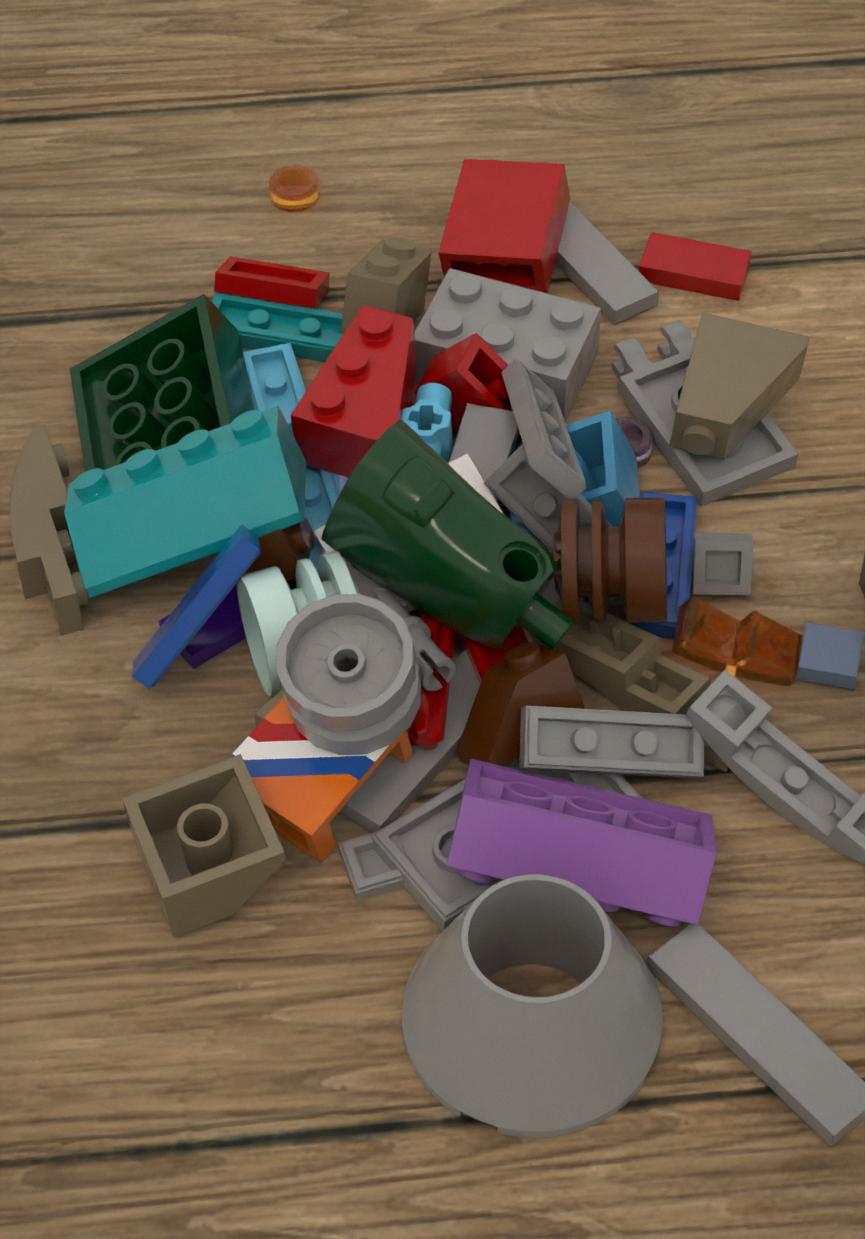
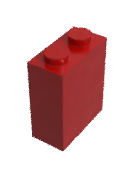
[438,159,570,293]

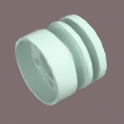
[236,551,360,697]

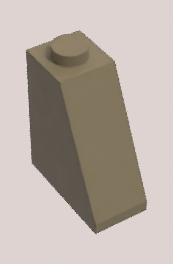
[669,312,810,459]

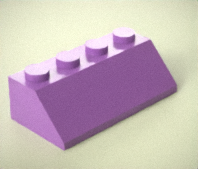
[447,759,717,927]

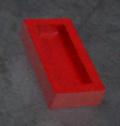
[639,232,752,301]
[214,256,330,309]

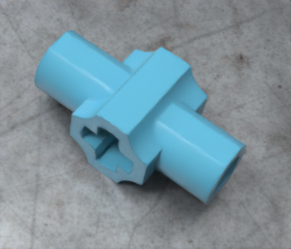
[400,383,453,463]

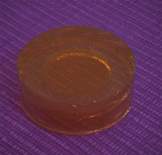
[269,165,320,212]

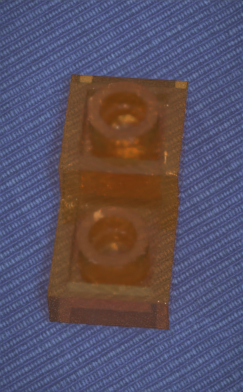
[672,596,802,686]

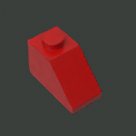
[414,333,522,443]

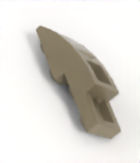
[9,424,89,636]

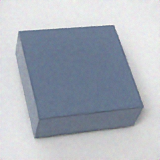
[796,622,865,690]

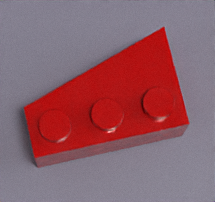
[290,305,417,478]

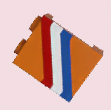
[229,696,413,863]

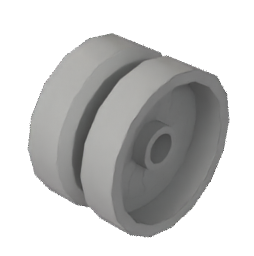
[276,594,421,755]

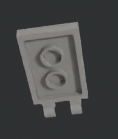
[612,320,799,506]

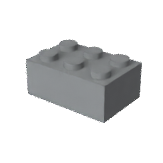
[414,268,601,422]

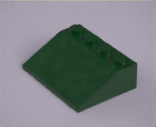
[70,294,255,472]

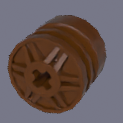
[554,497,667,624]

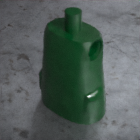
[321,419,574,650]

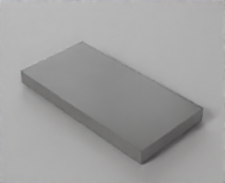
[370,757,643,931]

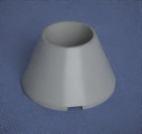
[402,874,663,1138]

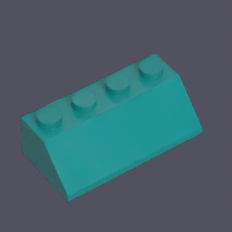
[64,406,306,598]

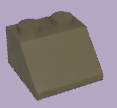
[122,754,286,937]

